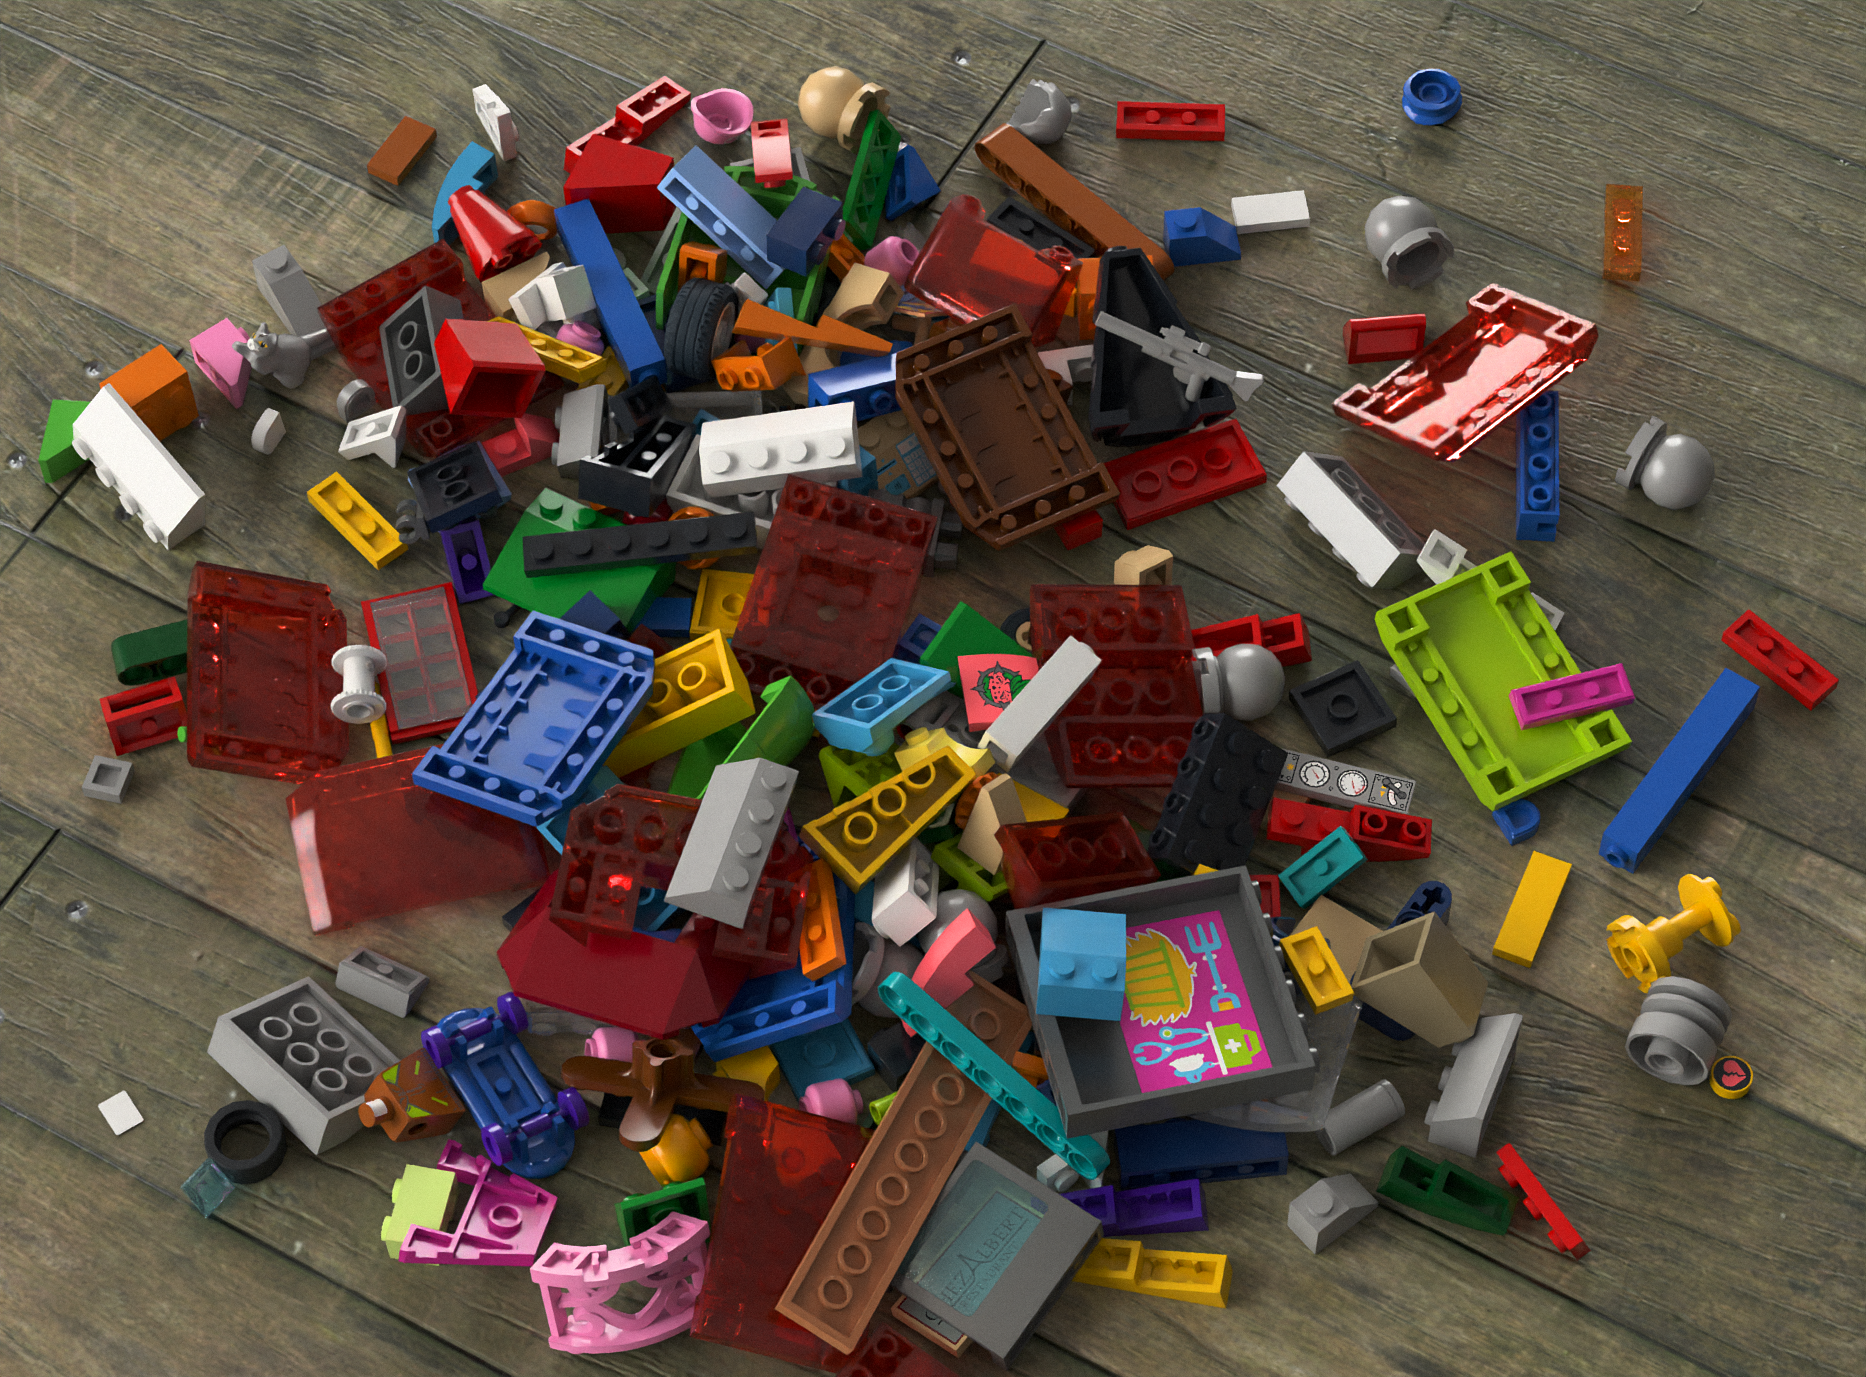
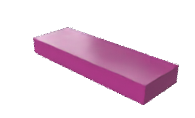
[1509,663,1635,731]

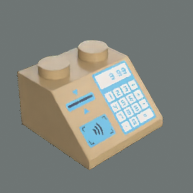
[858,410,939,499]

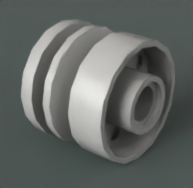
[1625,976,1732,1085]

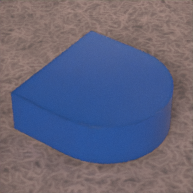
[1492,799,1540,846]

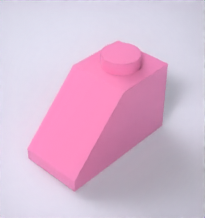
[189,318,252,409]

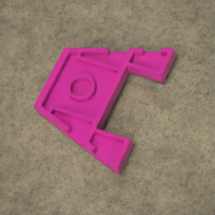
[398,1139,558,1266]

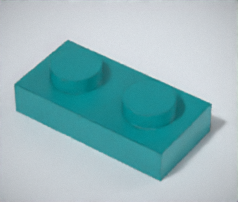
[1278,826,1368,909]

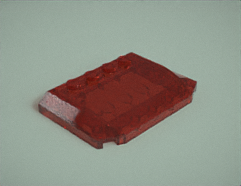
[187,561,349,789]
[285,744,550,936]

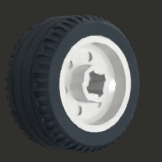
[664,278,739,381]

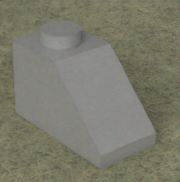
[1287,1174,1379,1255]

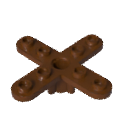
[561,1026,765,1152]

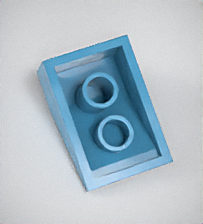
[1036,907,1126,1021]

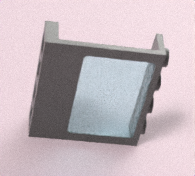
[885,1141,1104,1371]

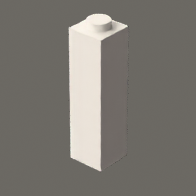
[977,635,1101,773]

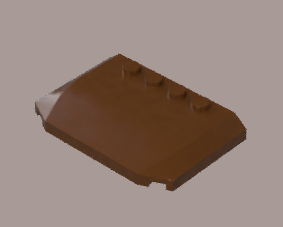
[895,303,1120,551]

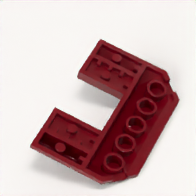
[496,853,772,1040]

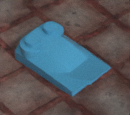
[812,658,956,756]

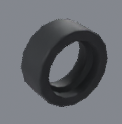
[204,1100,287,1184]

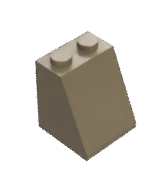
[1351,911,1488,1048]

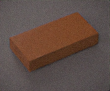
[367,116,437,186]

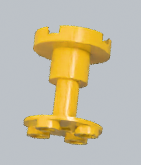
[1606,874,1741,994]

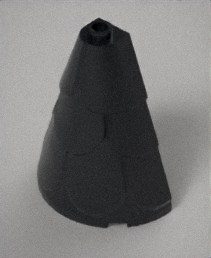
[1088,246,1237,447]

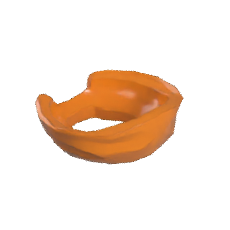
[507,200,557,240]

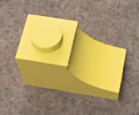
[894,727,995,781]

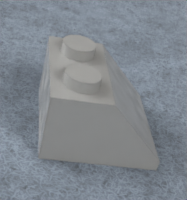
[551,384,612,479]

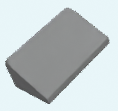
[335,946,430,1018]

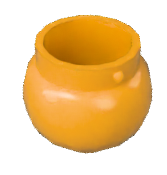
[639,1114,713,1188]

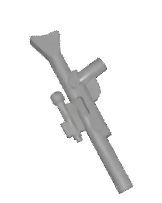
[1095,311,1264,402]

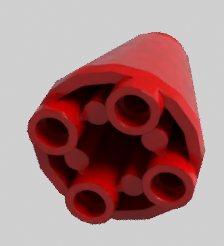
[448,185,542,284]

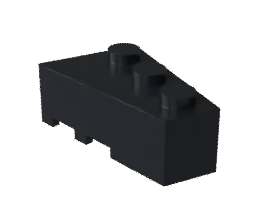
[578,415,697,518]

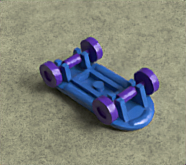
[421,992,589,1179]

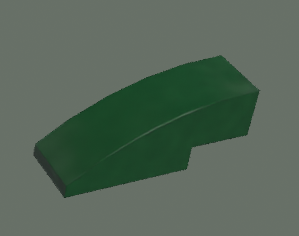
[1376,1146,1519,1236]

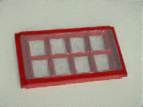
[361,582,478,745]

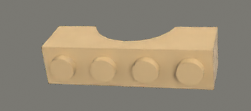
[782,262,904,408]

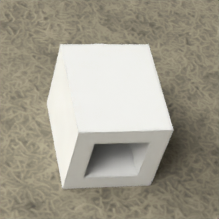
[535,265,597,324]

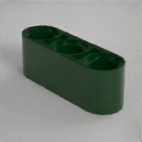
[111,615,229,686]

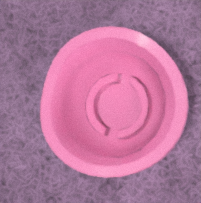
[691,88,753,145]

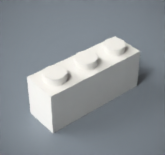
[872,838,939,947]

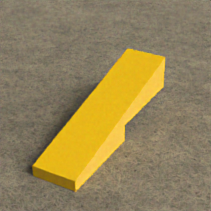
[1072,1238,1233,1309]

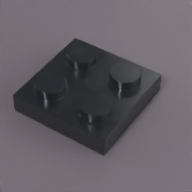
[1289,660,1397,758]

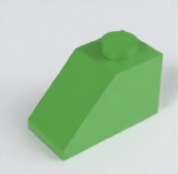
[38,399,91,483]

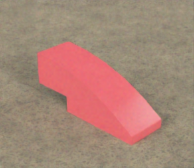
[901,908,996,1037]

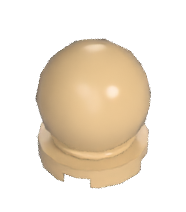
[798,66,890,154]

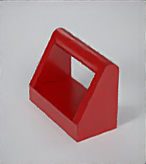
[1343,313,1426,364]
[99,676,191,756]

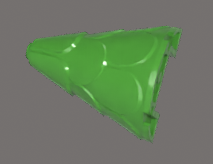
[649,676,815,864]

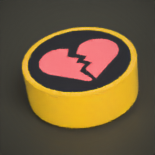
[1709,1056,1753,1099]

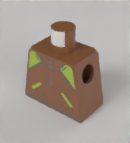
[358,1048,466,1143]

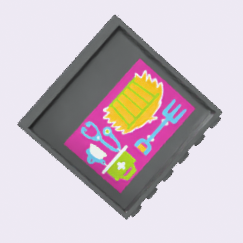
[1005,865,1320,1139]

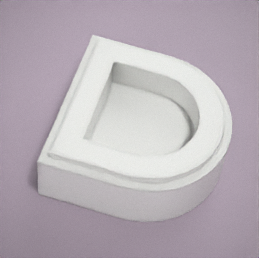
[251,408,286,455]

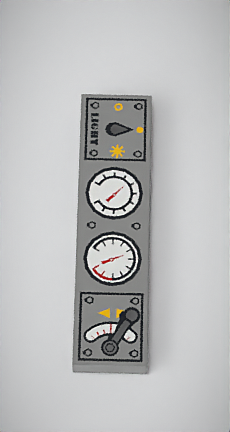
[1275,748,1416,815]

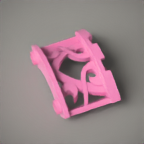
[530,1211,722,1354]

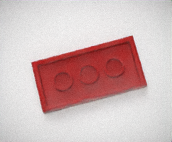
[1104,418,1267,530]

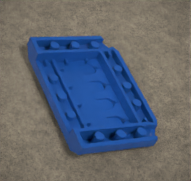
[412,611,655,827]
[691,836,855,1062]

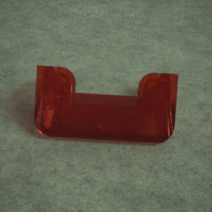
[904,194,1084,348]

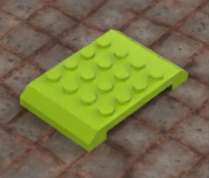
[1375,551,1632,811]

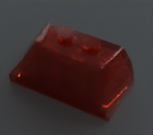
[994,812,1161,910]

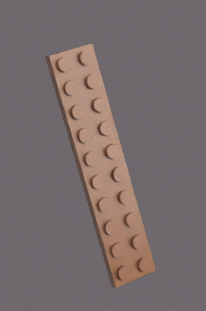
[775,970,1032,1355]

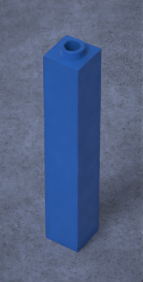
[554,198,668,388]
[1599,668,1760,874]

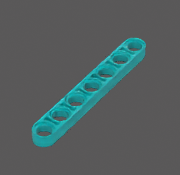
[878,972,1110,1180]

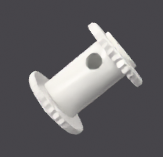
[331,645,387,724]

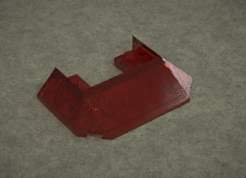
[549,784,814,979]

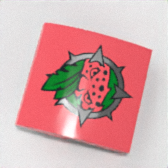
[958,654,1048,732]

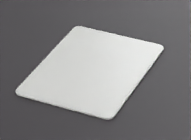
[98,1091,143,1135]

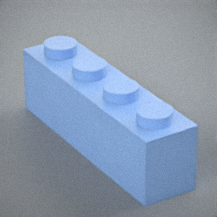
[657,145,786,289]

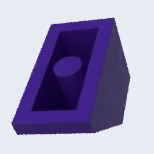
[439,515,494,603]

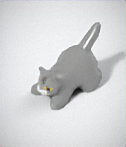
[232,322,333,389]

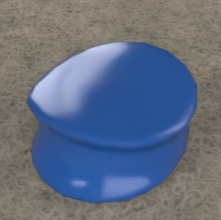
[1402,69,1462,126]

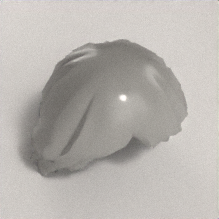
[1007,79,1072,144]

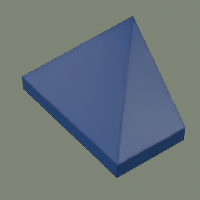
[885,145,941,221]

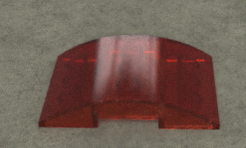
[1030,584,1203,788]

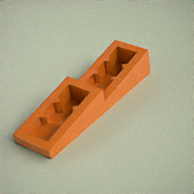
[732,299,893,357]

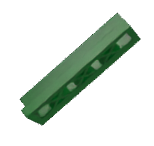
[843,109,902,251]

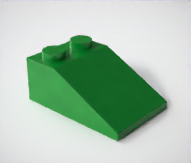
[615,1177,713,1247]

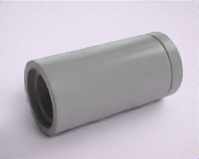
[1312,1079,1405,1156]

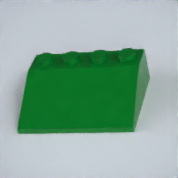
[483,488,676,633]

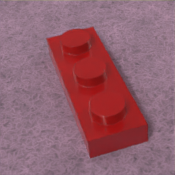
[1116,101,1225,141]
[1721,609,1839,711]
[1496,1143,1591,1261]

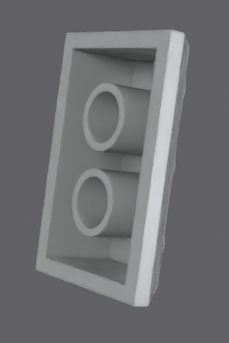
[1424,1013,1523,1158]

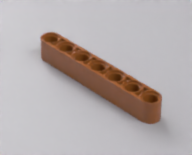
[974,123,1175,281]

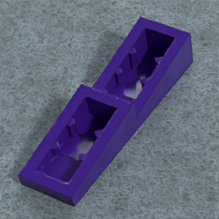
[1031,1178,1209,1237]

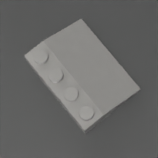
[207,976,400,1155]

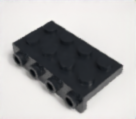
[1146,713,1289,876]

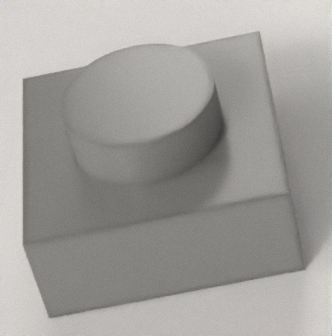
[82,755,135,804]

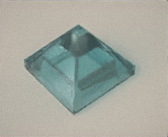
[180,1158,235,1217]

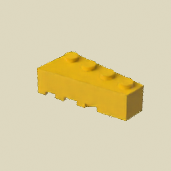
[799,745,977,895]

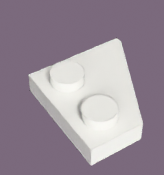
[473,84,519,162]

